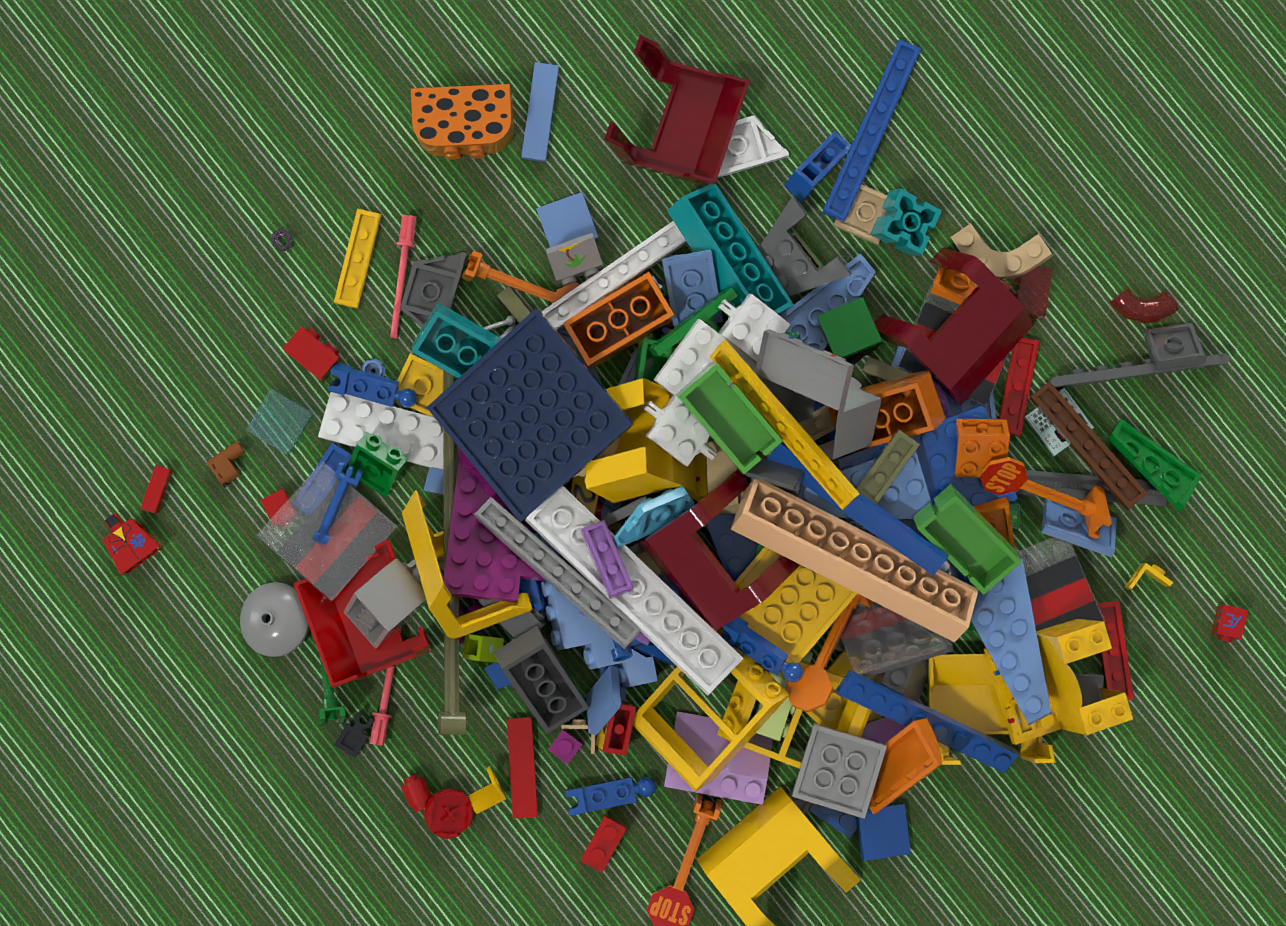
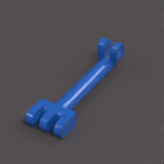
[312,461,363,545]

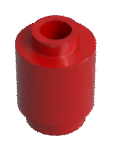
[400,773,432,813]

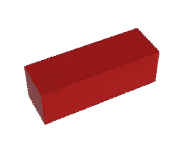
[140,465,173,514]

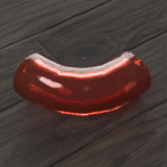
[1109,288,1179,323]

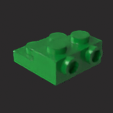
[346,432,408,498]

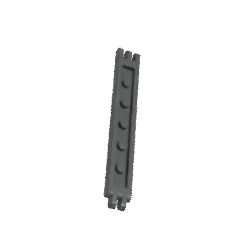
[1047,352,1230,388]

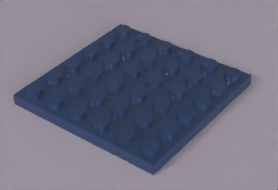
[426,309,634,522]

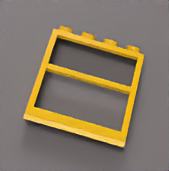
[633,626,790,792]
[717,660,871,769]

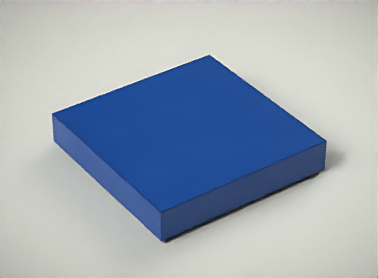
[856,804,911,861]

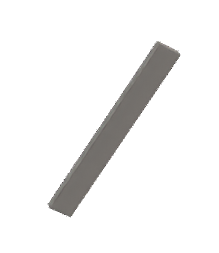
[474,497,641,649]

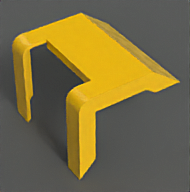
[402,490,533,638]
[927,654,1056,765]
[696,786,861,926]

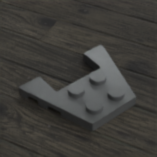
[758,197,852,296]

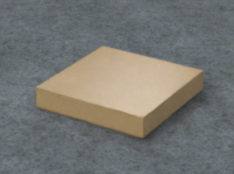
[833,184,887,246]

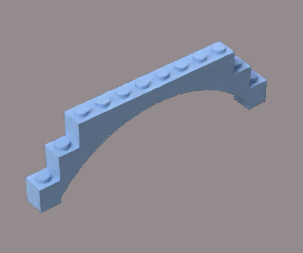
[532,528,658,688]

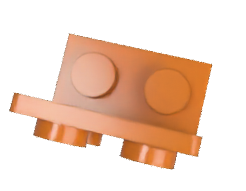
[955,419,1010,478]

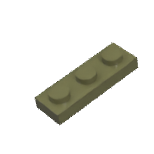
[855,429,920,504]

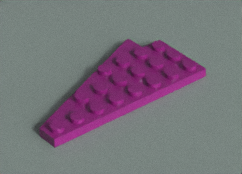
[443,449,544,603]

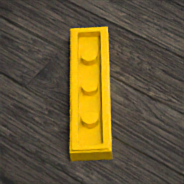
[334,208,382,309]

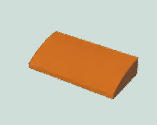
[869,718,942,814]

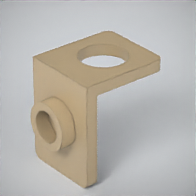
[561,719,596,754]

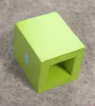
[462,634,504,663]

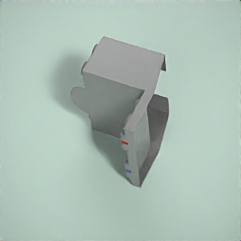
[755,329,882,460]

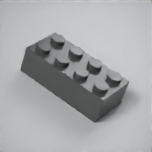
[494,626,589,734]

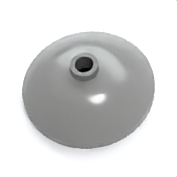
[240,582,309,657]

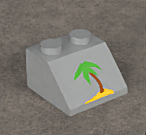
[546,233,603,286]

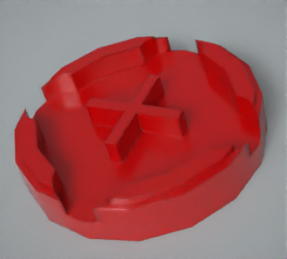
[424,788,473,839]

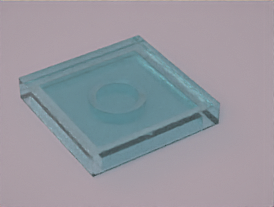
[245,388,314,456]

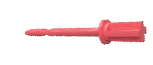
[390,215,417,338]
[369,627,402,746]

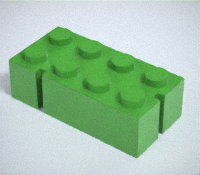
[675,362,783,474]
[913,484,1022,595]

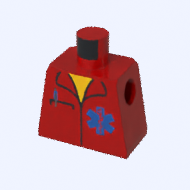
[103,513,164,575]

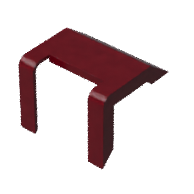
[604,35,750,184]
[874,248,1034,406]
[640,469,800,631]

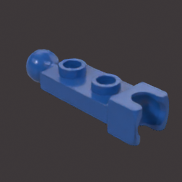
[328,363,417,408]
[720,617,804,682]
[565,777,656,816]

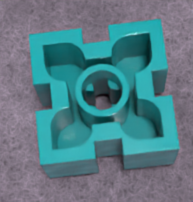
[870,189,942,256]

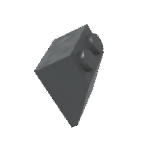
[873,643,929,702]

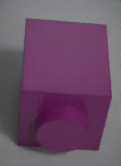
[548,729,583,765]

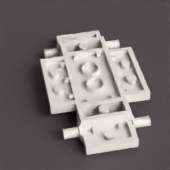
[644,294,790,466]

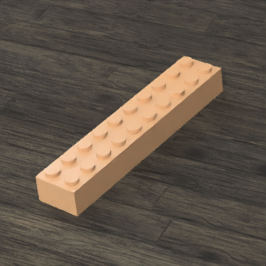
[731,478,978,642]

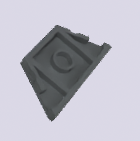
[400,252,467,328]

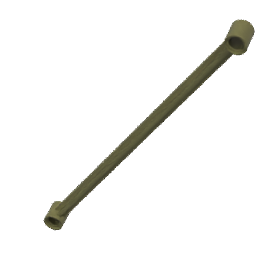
[438,370,466,735]

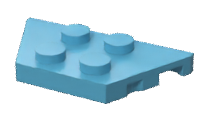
[613,486,695,548]

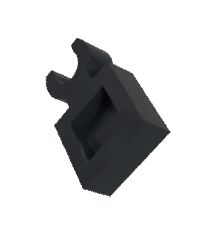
[334,711,374,758]

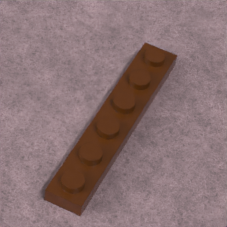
[1029,381,1148,511]

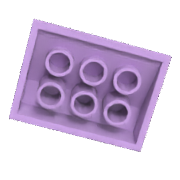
[664,711,773,805]

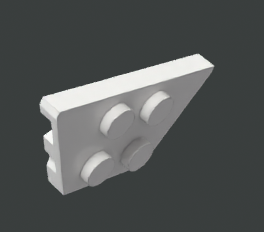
[718,115,789,178]

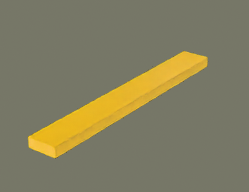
[709,340,860,510]

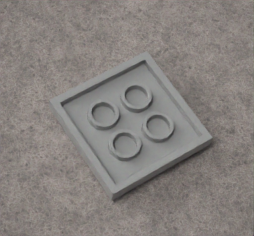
[792,723,887,819]

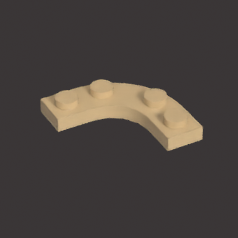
[951,223,1053,279]

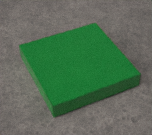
[817,297,882,359]

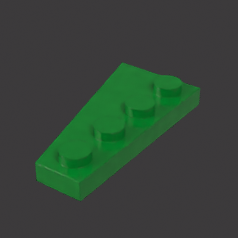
[1108,419,1202,512]

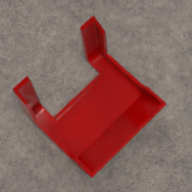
[293,539,433,688]

